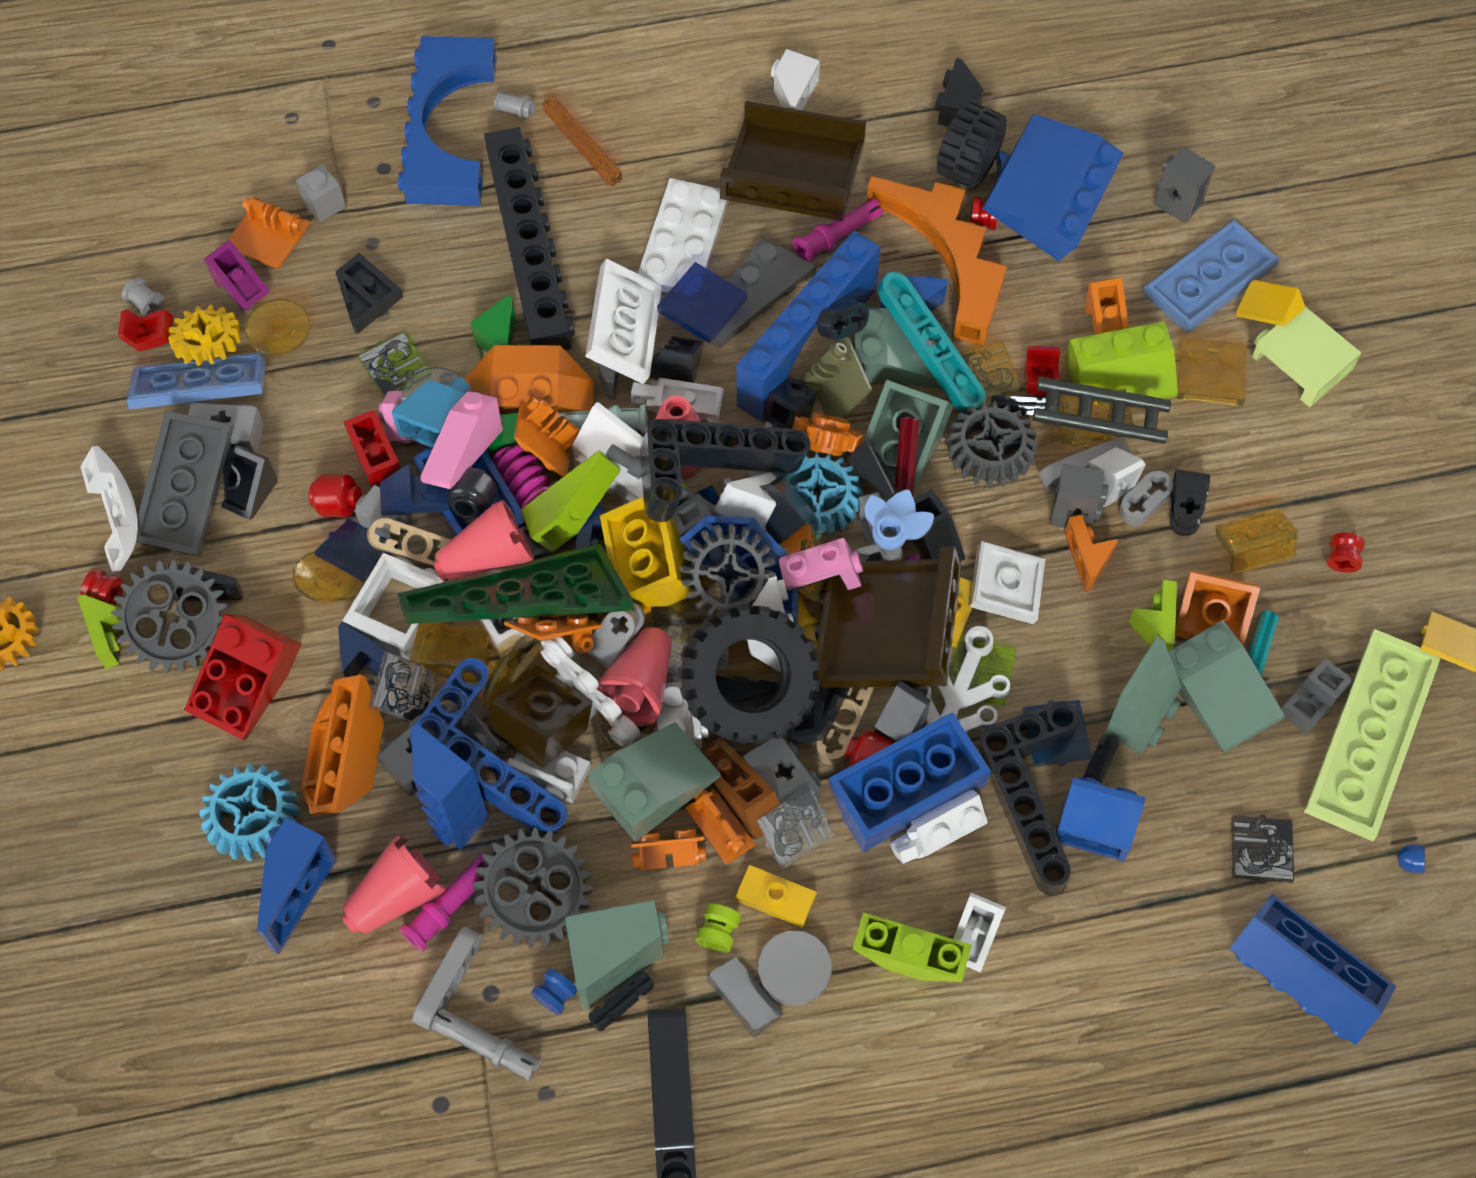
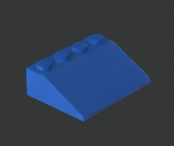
[982,114,1124,261]

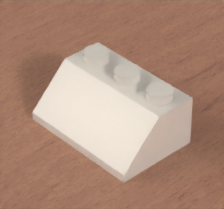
[572,402,662,504]

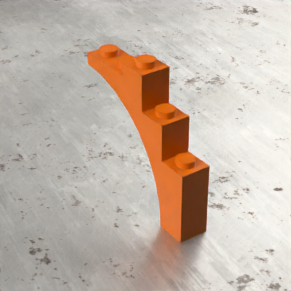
[866,176,1007,346]

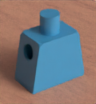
[391,377,471,448]

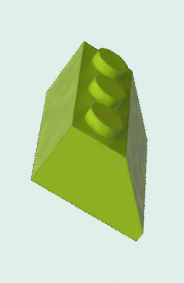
[1065,321,1178,413]

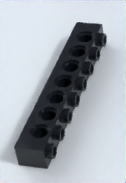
[484,127,575,350]

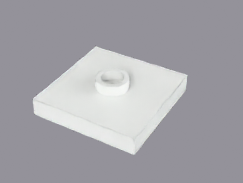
[969,541,1046,624]

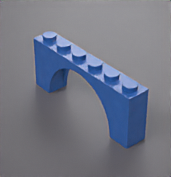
[398,36,497,206]
[736,231,881,423]

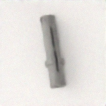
[431,1008,541,1082]

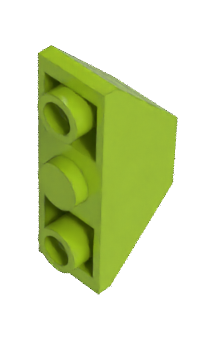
[853,912,972,982]

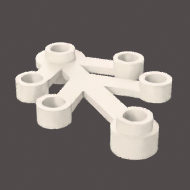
[919,626,1010,733]
[541,637,641,747]

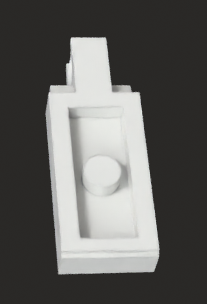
[631,378,724,422]
[890,790,988,864]

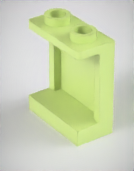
[1252,307,1361,407]

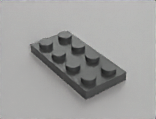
[136,411,234,557]

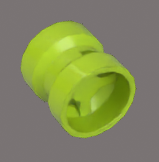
[695,904,741,953]

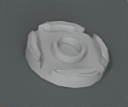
[758,931,832,1006]

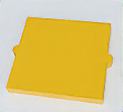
[1420,611,1476,672]

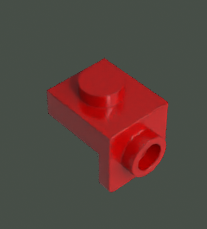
[118,309,173,352]
[1024,346,1060,397]

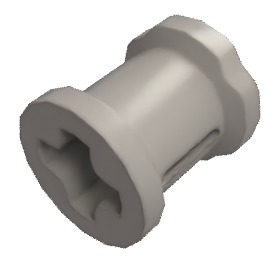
[121,277,165,316]

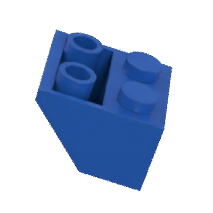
[1056,777,1146,862]

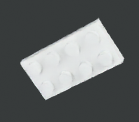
[638,178,729,299]
[585,259,662,384]

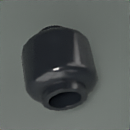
[447,468,497,519]

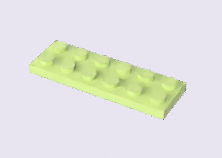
[1304,629,1440,841]

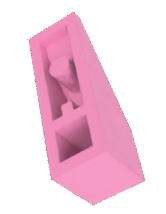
[420,391,503,489]

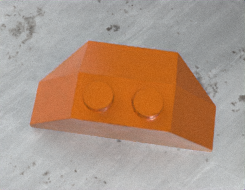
[464,345,594,414]
[301,674,384,816]

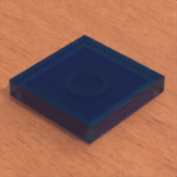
[657,262,748,344]

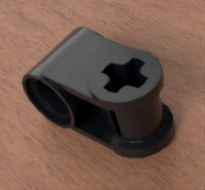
[1169,469,1210,536]

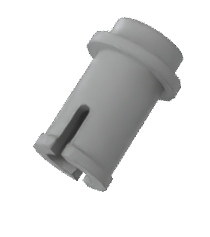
[494,91,536,120]

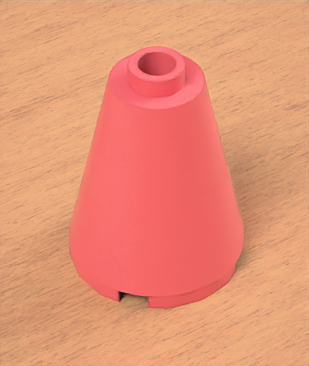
[433,500,534,581]
[596,627,672,726]
[341,834,447,934]

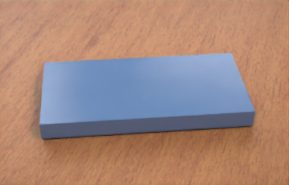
[1142,219,1280,334]
[126,352,267,410]

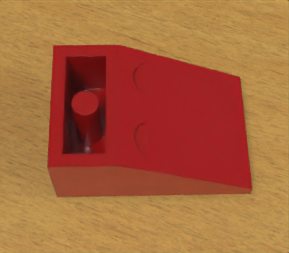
[184,614,302,740]

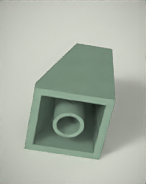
[565,900,669,1010]

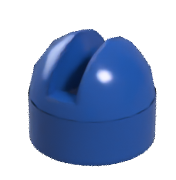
[1397,844,1425,874]

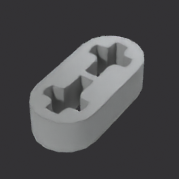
[1119,471,1174,526]

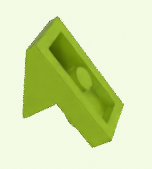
[1129,580,1177,651]
[77,595,123,669]

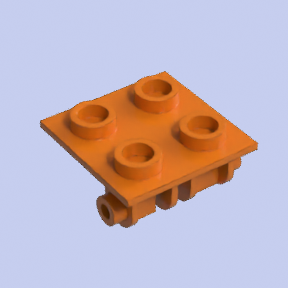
[227,196,311,270]
[514,396,580,477]
[504,614,602,653]

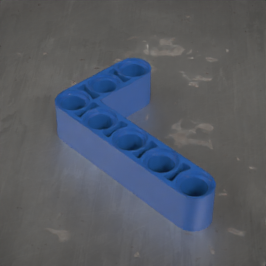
[410,658,567,837]

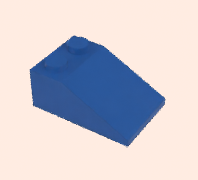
[257,817,337,955]

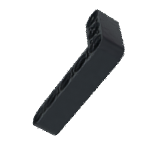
[640,419,811,522]
[979,701,1079,896]

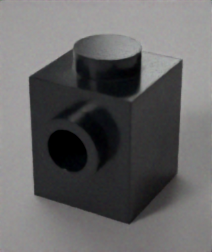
[763,376,817,429]

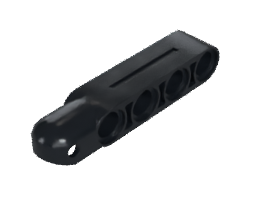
[647,1007,696,1178]

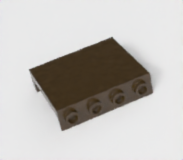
[720,101,867,221]
[813,546,962,688]

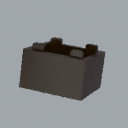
[488,665,593,768]

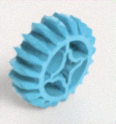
[776,452,863,540]
[199,763,300,861]

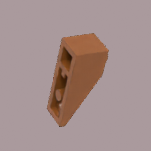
[700,737,783,840]

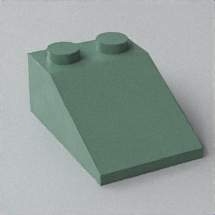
[853,308,951,387]
[853,380,954,497]
[1168,620,1285,754]
[1105,636,1182,755]
[587,722,721,842]

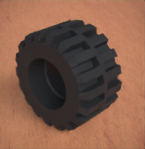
[937,101,1007,189]

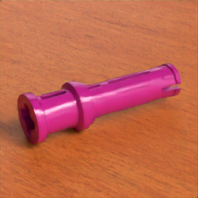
[793,198,882,262]
[399,853,488,952]

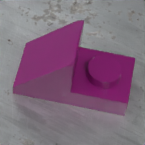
[203,239,270,312]

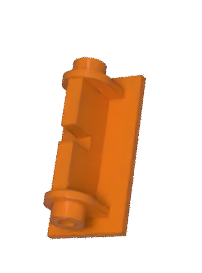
[685,789,756,865]
[631,828,706,871]

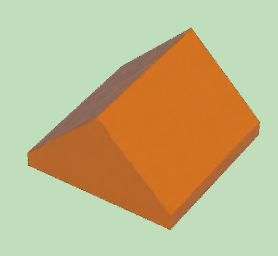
[1175,570,1260,647]

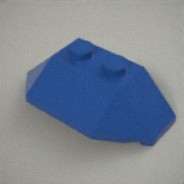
[679,515,799,622]

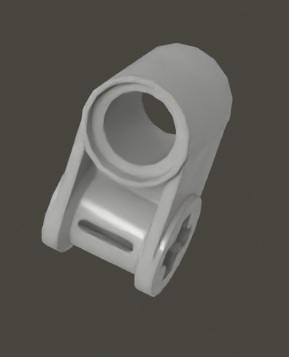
[587,602,645,669]

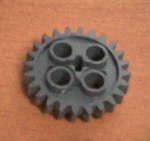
[111,560,229,673]
[473,828,593,949]

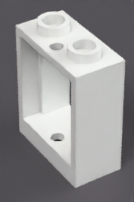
[342,553,445,662]

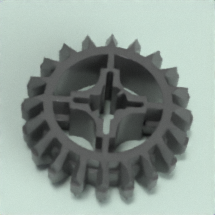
[947,401,1038,488]
[680,524,776,616]

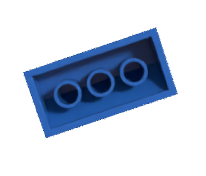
[828,712,991,853]
[411,723,489,850]
[1230,894,1396,1045]

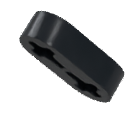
[817,300,869,340]

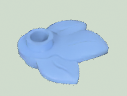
[865,489,934,550]

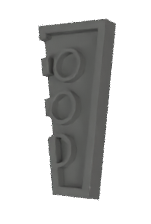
[693,237,816,348]

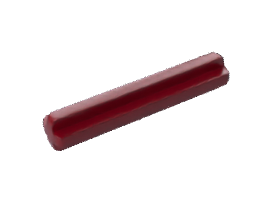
[895,417,919,496]

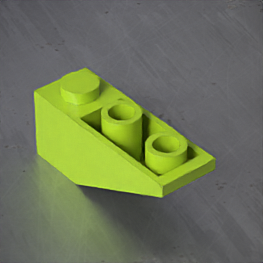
[521,450,621,552]

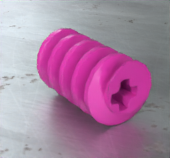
[492,445,551,509]

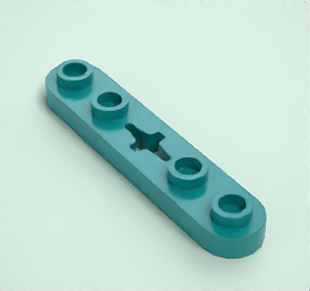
[877,272,986,414]

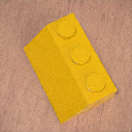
[600,497,694,607]

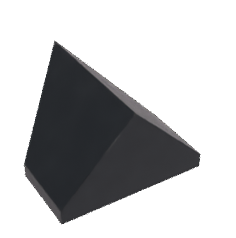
[649,336,704,383]
[221,445,278,520]

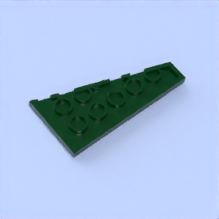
[397,544,634,624]

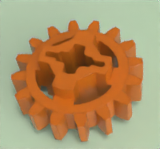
[792,413,865,456]

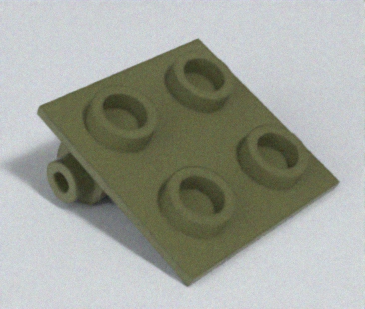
[800,337,872,418]

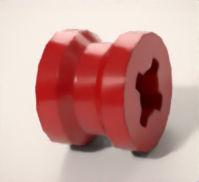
[970,197,997,231]
[1327,532,1365,573]
[80,568,124,606]

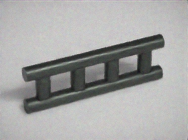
[1033,377,1171,444]

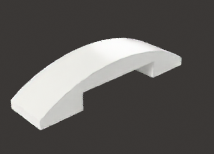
[80,446,138,574]

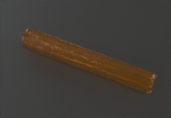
[542,96,622,186]

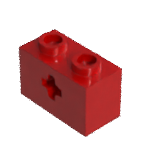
[343,409,401,488]

